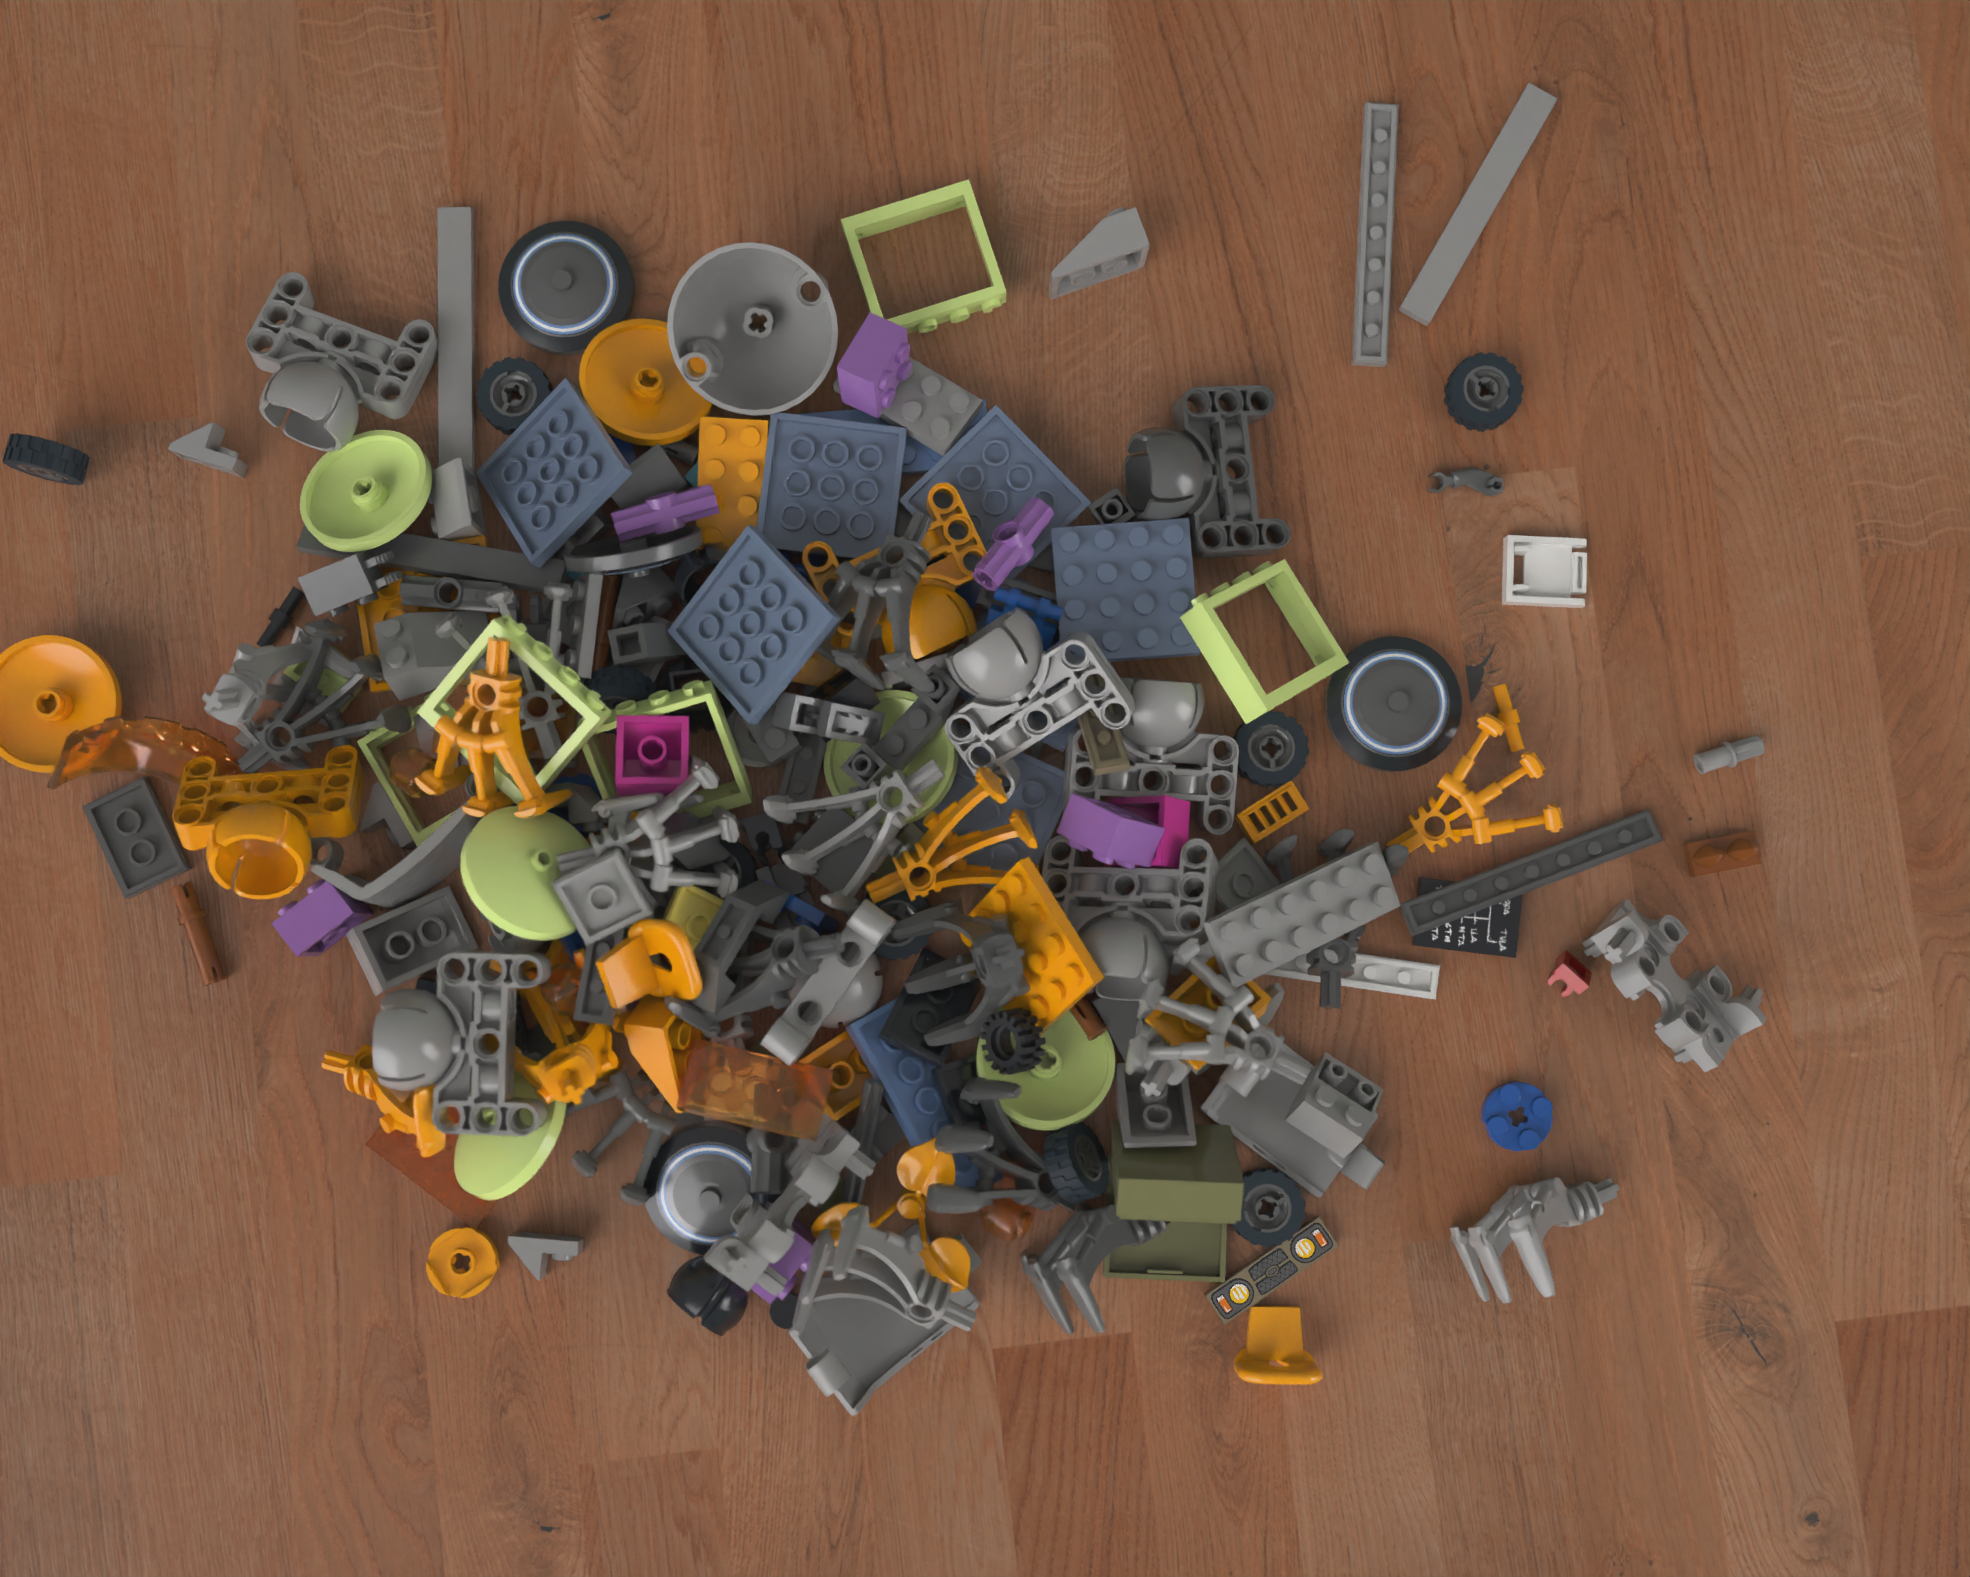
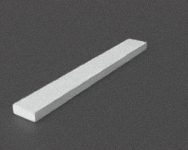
[1190,928,1440,1000]

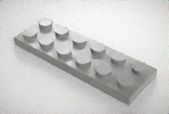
[1202,841,1401,988]

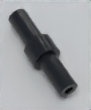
[256,586,305,647]

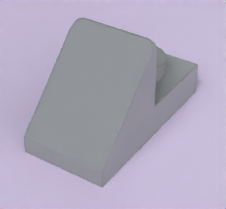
[168,422,248,478]
[360,781,416,849]
[508,1231,585,1281]

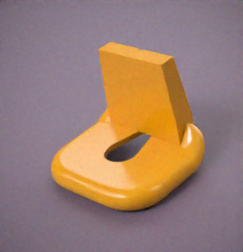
[596,918,702,1009]
[1234,1305,1323,1385]

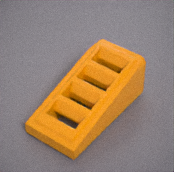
[1234,780,1309,845]

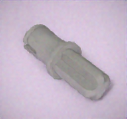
[1693,735,1765,775]

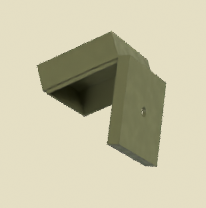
[1102,1121,1244,1282]

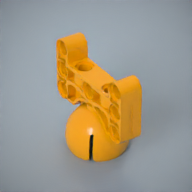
[802,482,987,662]
[172,745,365,899]

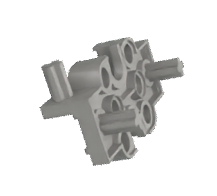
[1582,899,1767,1072]
[703,1098,876,1296]

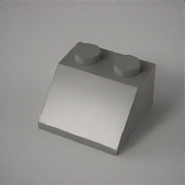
[428,458,487,541]

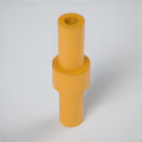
[1493,684,1525,753]

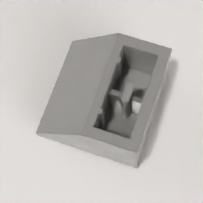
[1285,1052,1384,1158]

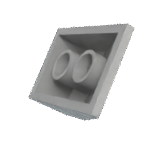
[1048,207,1150,300]
[374,611,490,701]
[346,886,479,996]
[1115,1063,1197,1148]

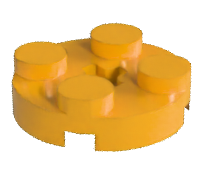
[426,1226,500,1298]

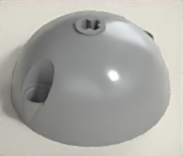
[667,242,838,416]

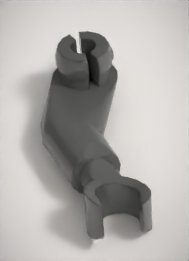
[1427,467,1505,497]

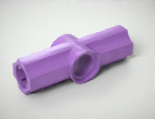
[611,483,720,542]
[972,497,1054,591]

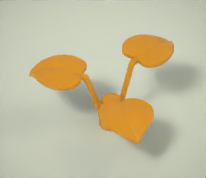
[811,1136,971,1293]

